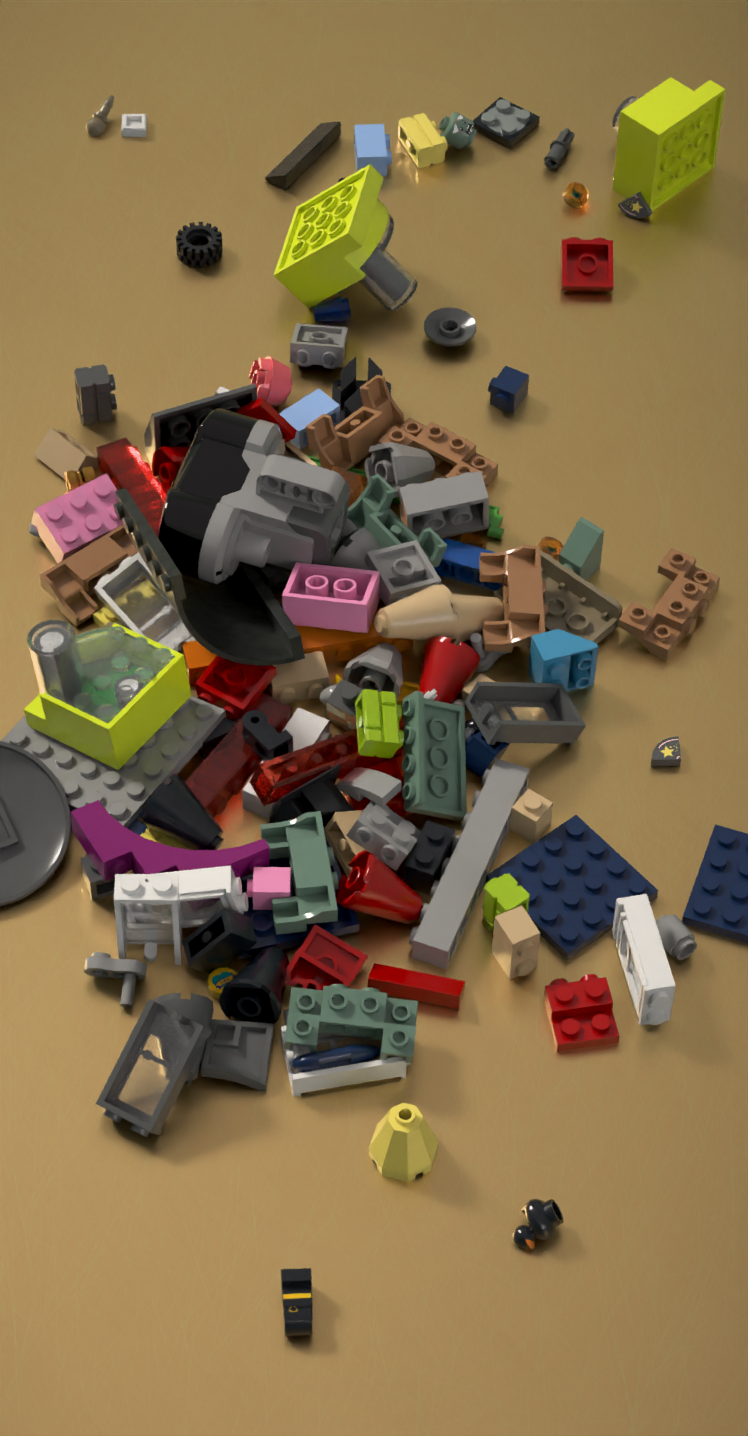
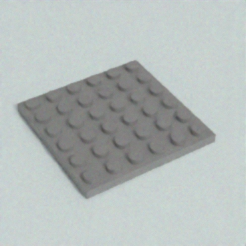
[1,696,227,828]

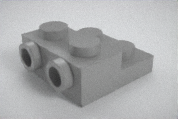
[290,323,348,369]
[365,540,442,606]
[346,800,421,871]

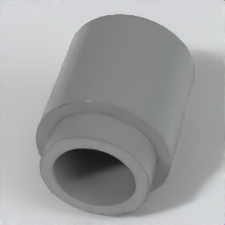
[656,914,697,960]

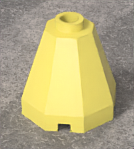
[369,1103,439,1182]

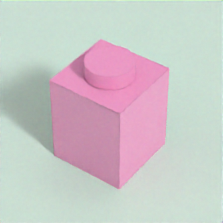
[247,867,291,910]

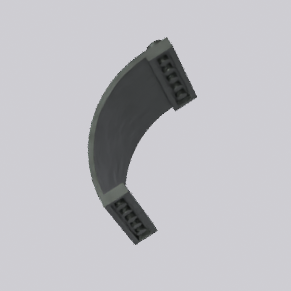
[113,488,305,666]

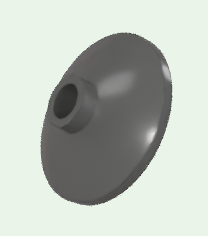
[424,307,476,346]

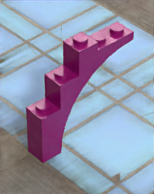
[71,800,270,910]

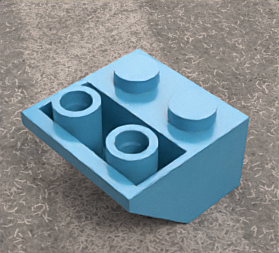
[528,629,598,691]

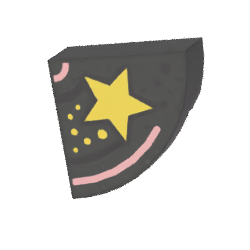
[618,192,653,218]
[651,736,681,766]

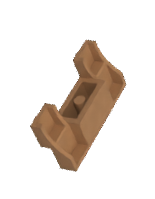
[305,375,405,475]
[378,417,498,485]
[40,524,147,626]
[479,545,548,653]
[618,548,720,661]

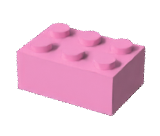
[32,473,123,563]
[282,562,380,633]

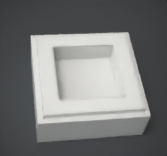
[121,114,147,137]

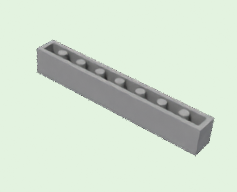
[409,758,530,969]

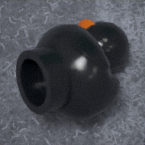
[512,1199,564,1250]

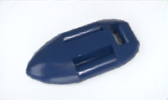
[291,1044,381,1074]

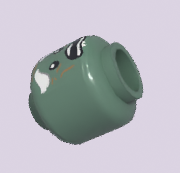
[438,112,477,150]

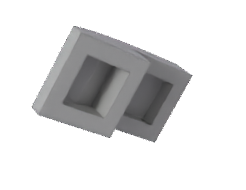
[336,767,402,807]

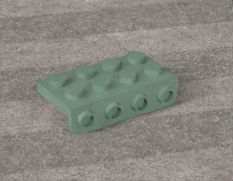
[401,691,467,822]

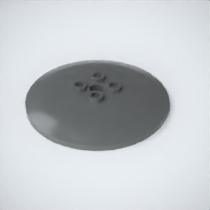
[0,741,71,906]

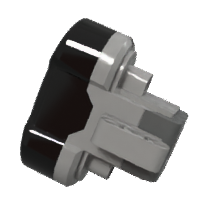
[158,408,350,584]

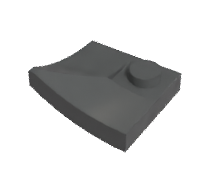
[201,1019,275,1091]

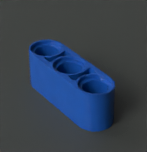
[434,538,502,591]

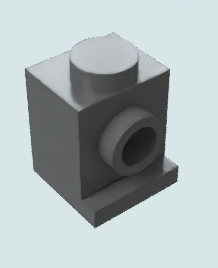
[80,854,115,900]

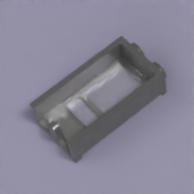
[465,681,586,746]
[96,999,212,1137]

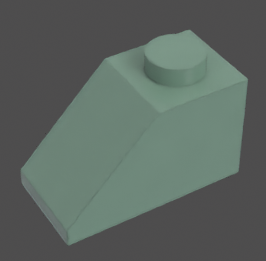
[558,517,604,580]

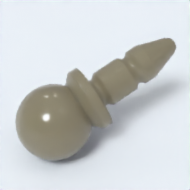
[86,95,114,136]

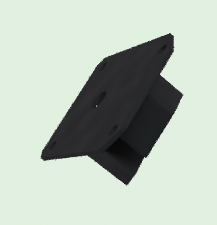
[332,357,391,422]
[267,765,354,828]

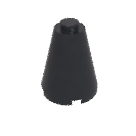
[138,773,224,850]
[219,947,289,1024]

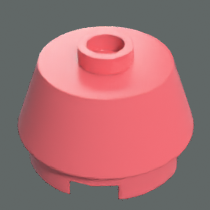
[249,356,292,407]

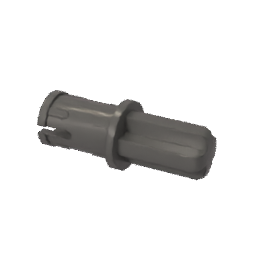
[544,128,575,169]

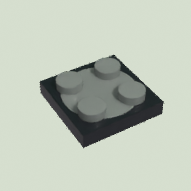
[473,97,540,148]

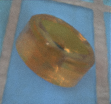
[563,182,589,209]
[459,533,487,549]
[537,537,564,561]

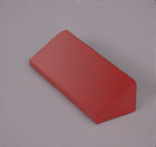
[368,963,466,1009]

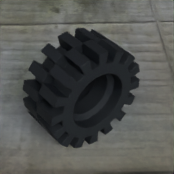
[176,222,223,268]

